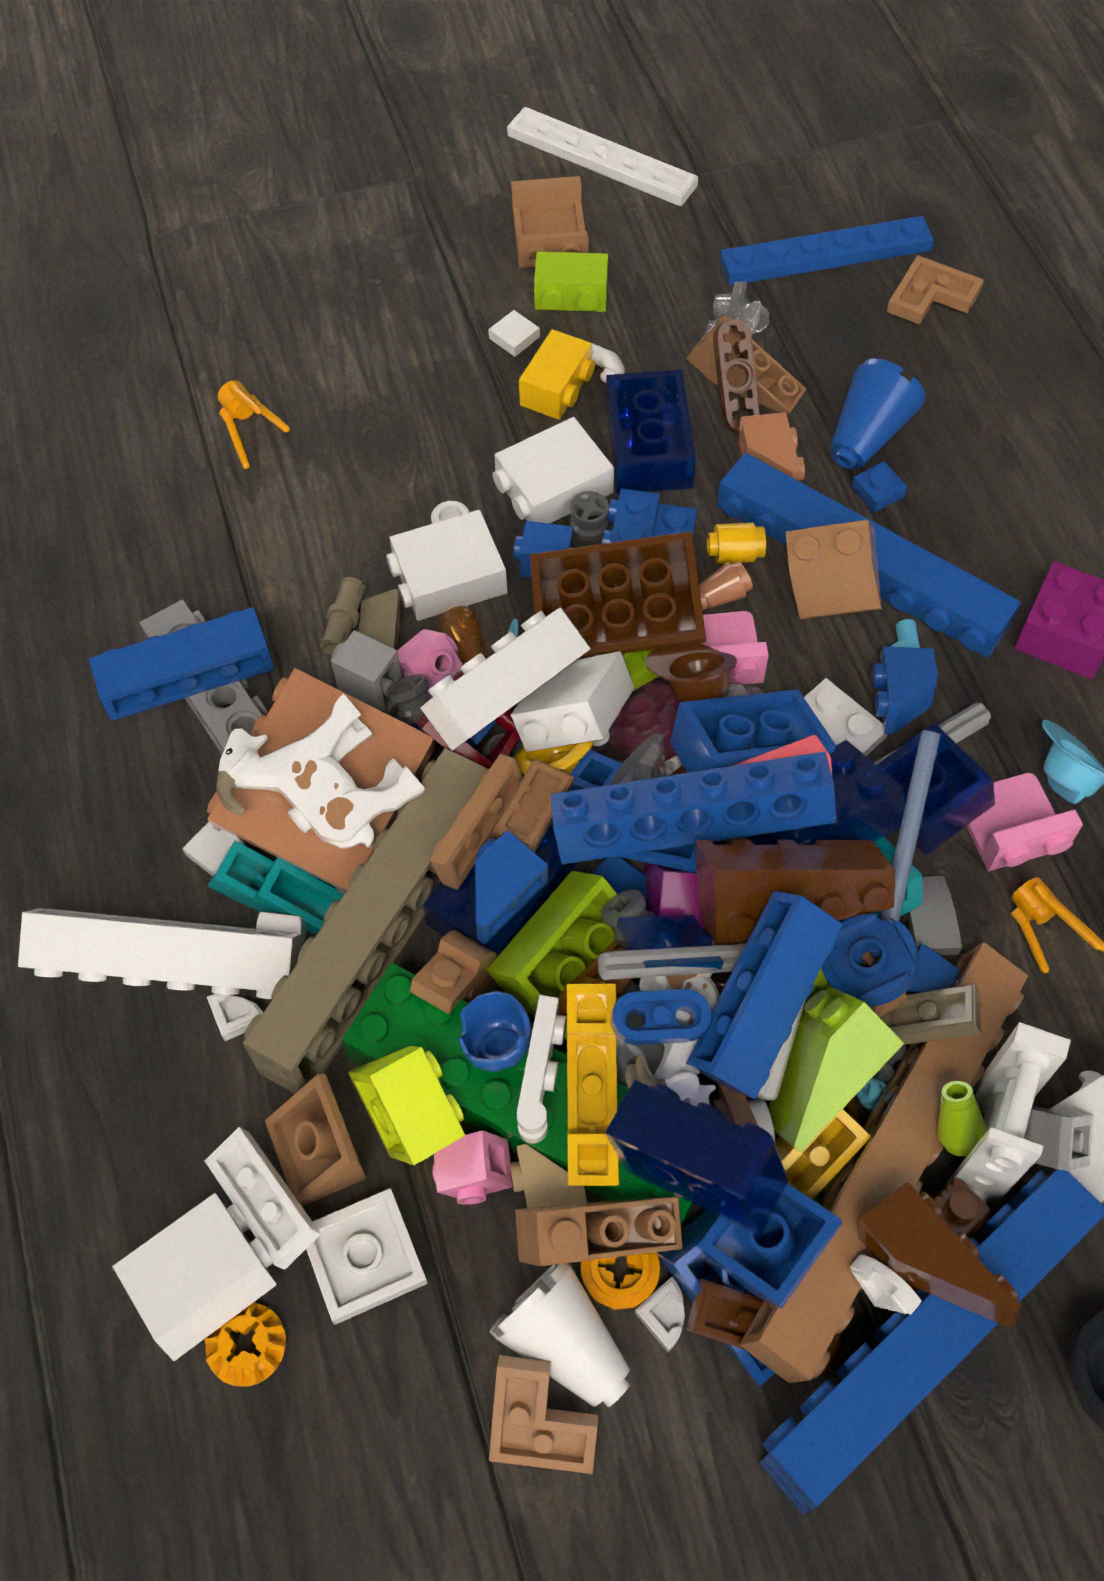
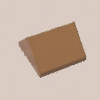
[265,1073,366,1206]

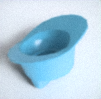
[1042,720,1104,804]

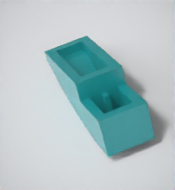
[208,840,345,934]

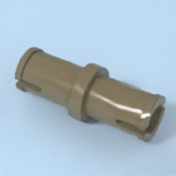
[320,577,366,655]

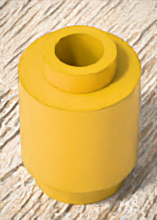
[707,522,766,564]

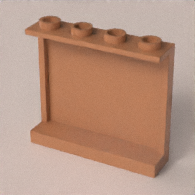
[207,668,435,894]

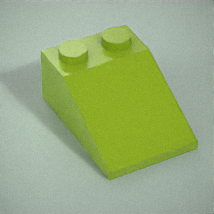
[768,986,904,1153]

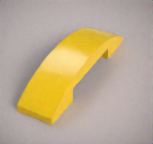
[567,984,619,1186]

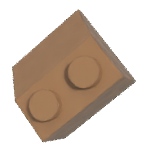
[786,520,882,620]

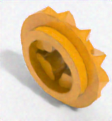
[581,1252,660,1311]
[204,1302,286,1387]

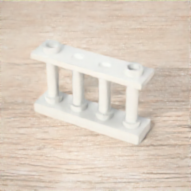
[946,1022,1071,1208]

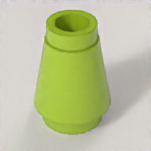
[937,1081,988,1156]

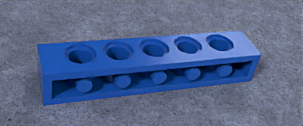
[550,751,836,864]

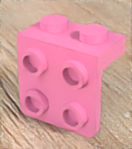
[700,611,769,685]
[955,773,1083,872]

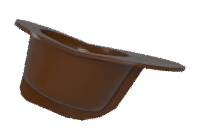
[645,643,737,702]

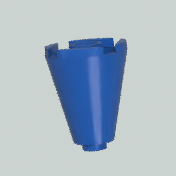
[830,358,925,469]

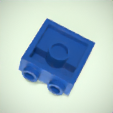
[602,489,697,544]

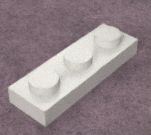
[205,1127,321,1270]

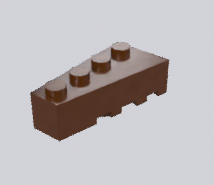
[695,840,895,946]

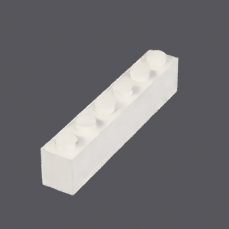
[18,908,303,999]

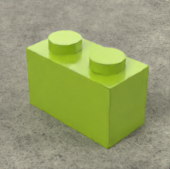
[534,251,608,312]

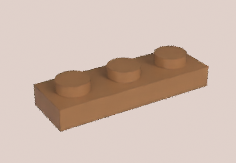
[429,754,523,890]

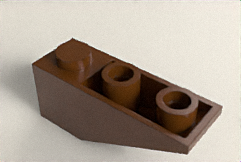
[858,1182,1021,1328]

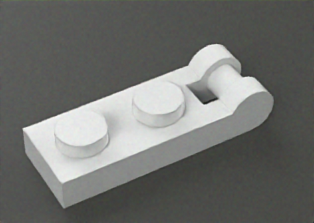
[517,995,567,1143]

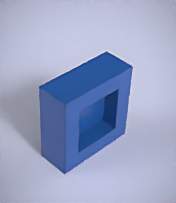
[851,461,908,513]

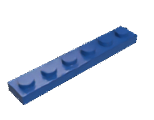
[720,216,934,285]

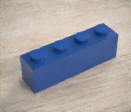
[89,607,274,721]
[686,891,843,1100]

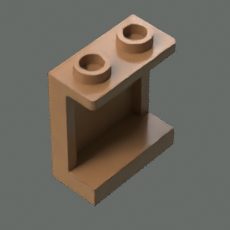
[511,176,589,268]

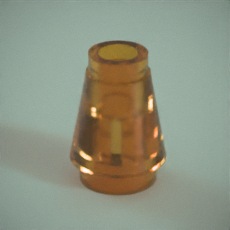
[439,606,487,665]

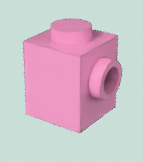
[397,629,463,695]
[432,1130,513,1205]

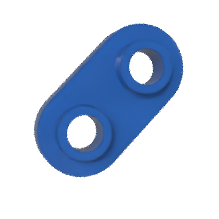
[610,989,711,1045]

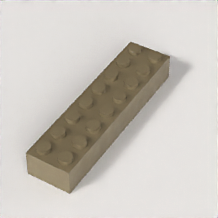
[243,748,487,1094]

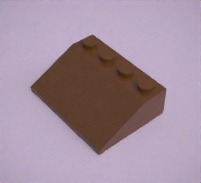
[530,531,706,660]

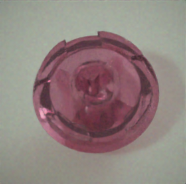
[608,683,680,767]

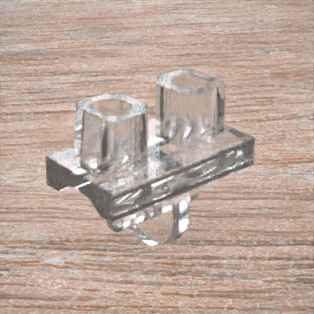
[706,281,770,335]

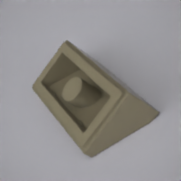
[359,589,402,650]

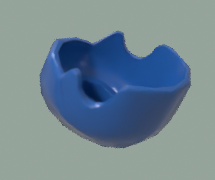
[458,991,532,1072]

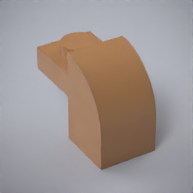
[410,930,497,1014]

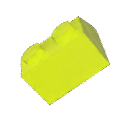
[348,1046,465,1165]

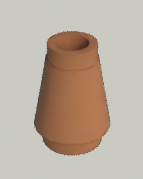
[699,561,753,612]

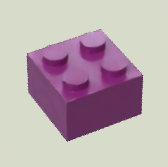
[1014,561,1104,680]

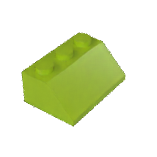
[486,871,617,1040]

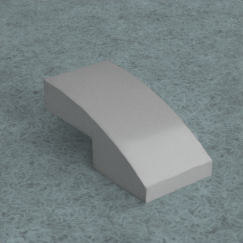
[903,876,962,955]

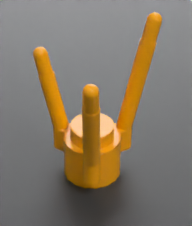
[218,380,290,469]
[1011,877,1104,974]

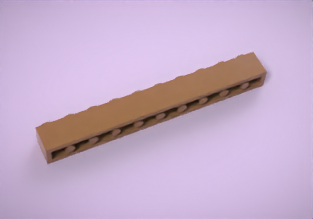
[739,942,1028,1383]

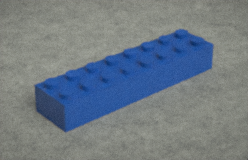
[759,1169,1104,1515]

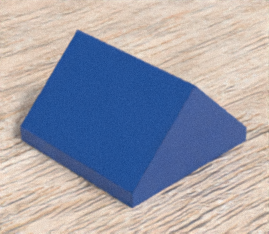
[698,1164,843,1309]

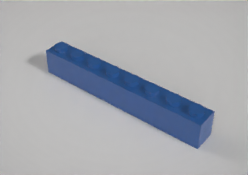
[717,453,1022,658]

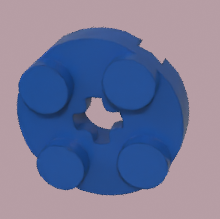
[821,914,919,1007]

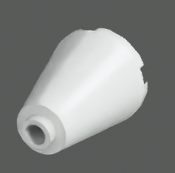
[489,1263,630,1407]

